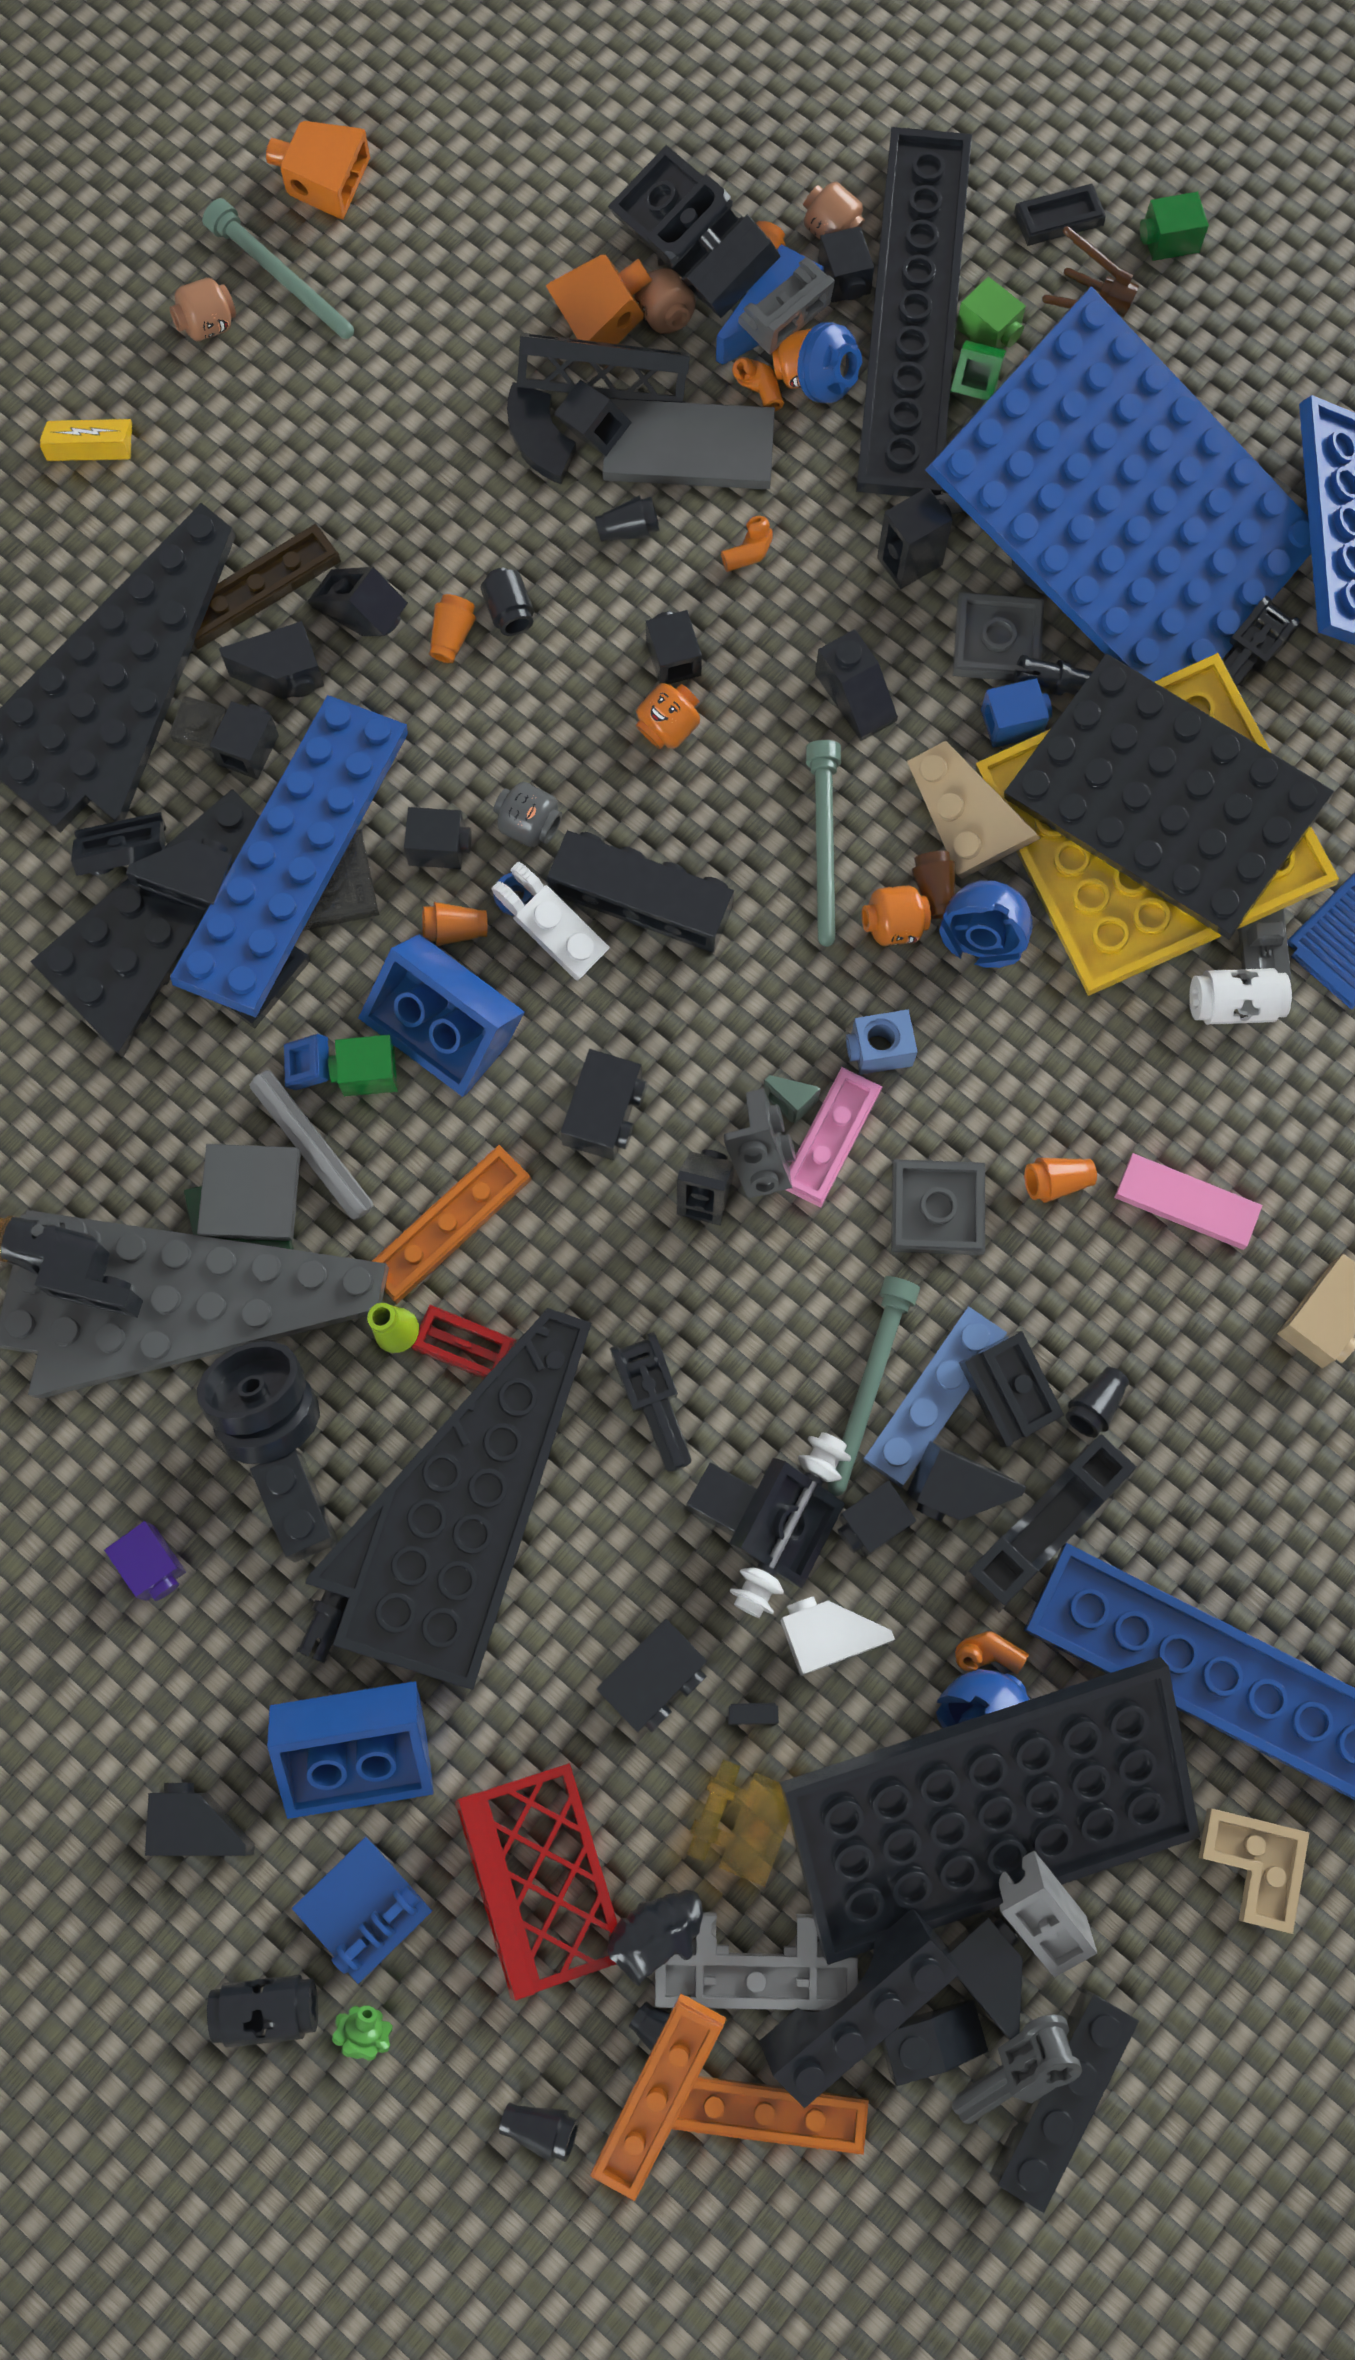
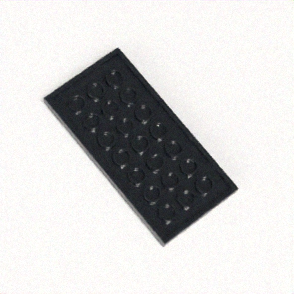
[780,1657,1200,1965]

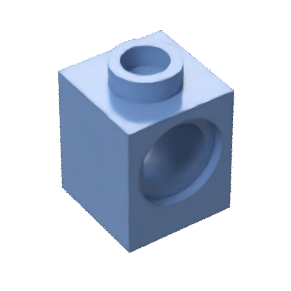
[846,1009,917,1075]

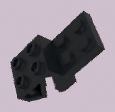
[608,145,781,318]

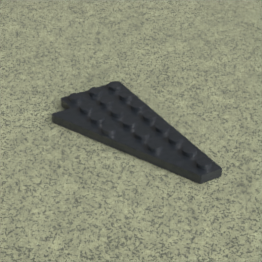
[0,503,236,833]
[305,1308,592,1690]

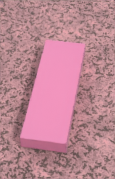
[786,1067,882,1208]
[1114,1153,1263,1250]

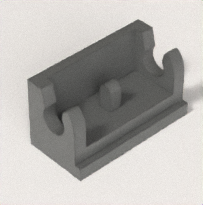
[738,257,835,355]

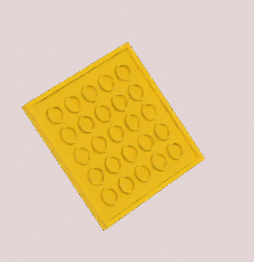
[976,653,1339,996]

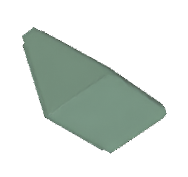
[764,1075,821,1123]

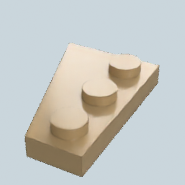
[907,741,1041,879]

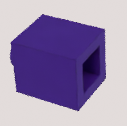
[104,1521,186,1601]

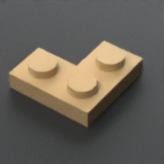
[1198,1808,1309,1934]

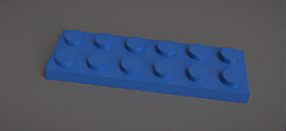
[1299,395,1355,645]

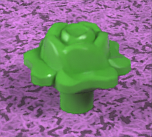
[332,2006,393,2061]

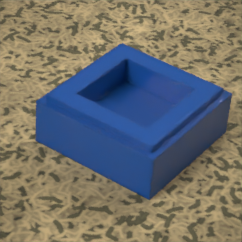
[284,1034,330,1090]

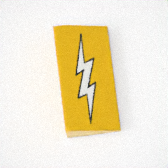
[40,419,132,461]

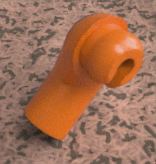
[732,357,784,411]
[721,516,773,572]
[955,1631,1029,1674]

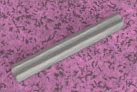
[249,1070,373,1220]

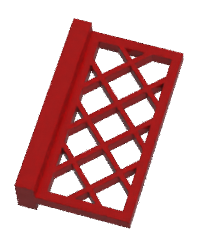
[454,1763,618,2001]

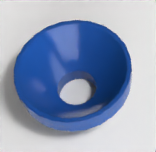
[798,322,862,403]

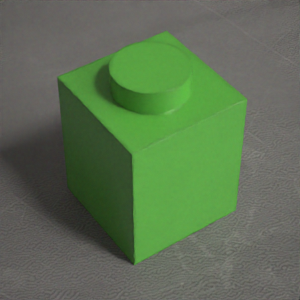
[956,276,1026,349]

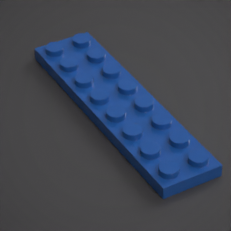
[170,695,408,1018]
[1023,1543,1355,1800]

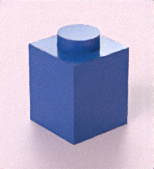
[981,678,1052,748]

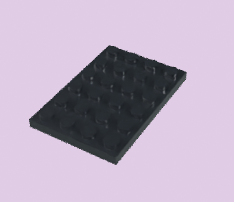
[1004,653,1334,940]

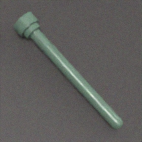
[202,198,354,339]
[806,740,841,947]
[828,1276,920,1496]

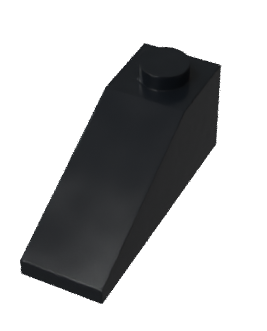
[677,1149,735,1226]

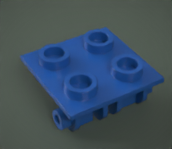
[292,1836,433,1984]

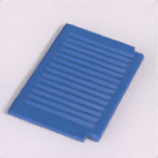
[1287,872,1355,1010]

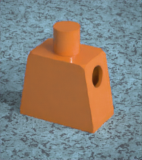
[266,121,370,220]
[546,255,653,344]

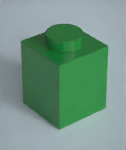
[1140,191,1209,261]
[951,340,1006,400]
[328,1035,398,1097]

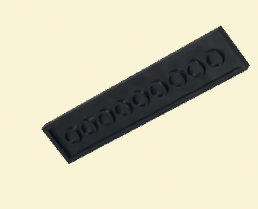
[856,127,972,497]

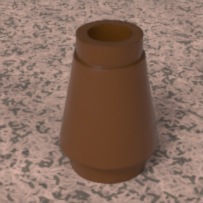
[912,851,955,919]

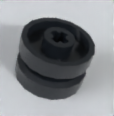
[197,1341,320,1464]

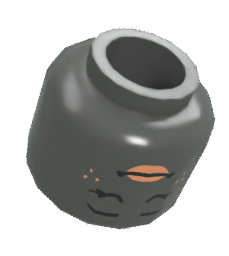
[493,782,562,848]

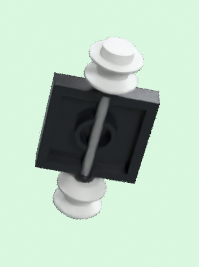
[729,1432,851,1618]

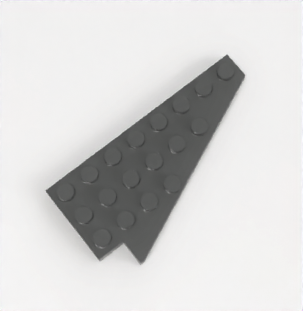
[0,1210,389,1399]

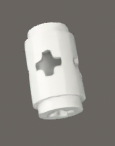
[1190,968,1292,1025]

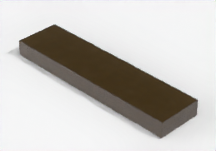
[194,523,341,650]

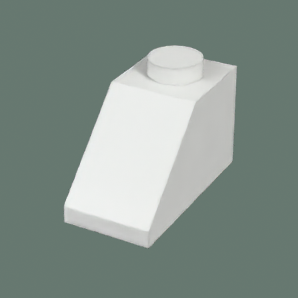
[780,1596,895,1676]

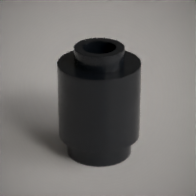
[480,568,534,636]

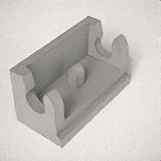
[999,1851,1097,1978]

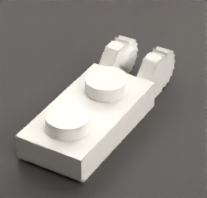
[491,862,610,981]

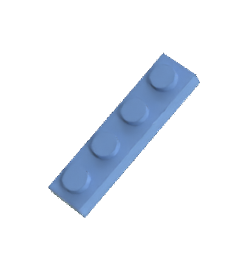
[863,1306,1007,1488]

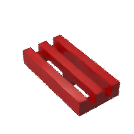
[411,1305,516,1379]

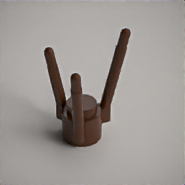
[1042,226,1139,318]

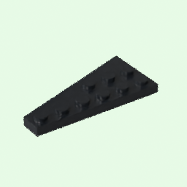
[30,789,260,1058]

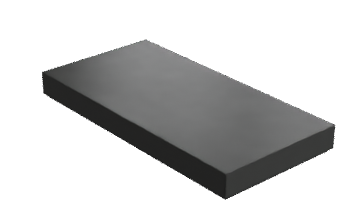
[603,399,775,489]

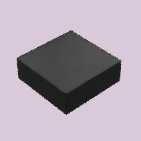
[728,1703,779,1725]

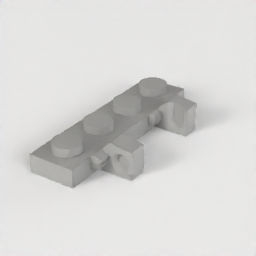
[655,1912,858,2010]

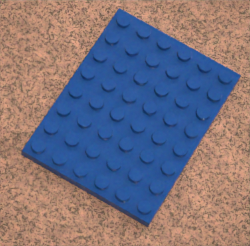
[925,286,1311,682]

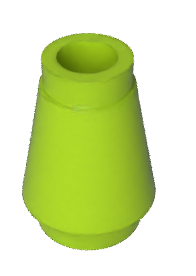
[367,1303,419,1353]

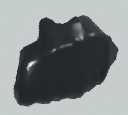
[607,1890,703,1986]

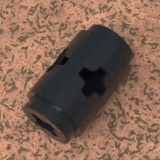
[207,1975,318,2048]

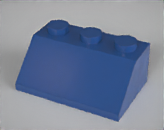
[358,934,525,1097]
[267,1681,434,1819]

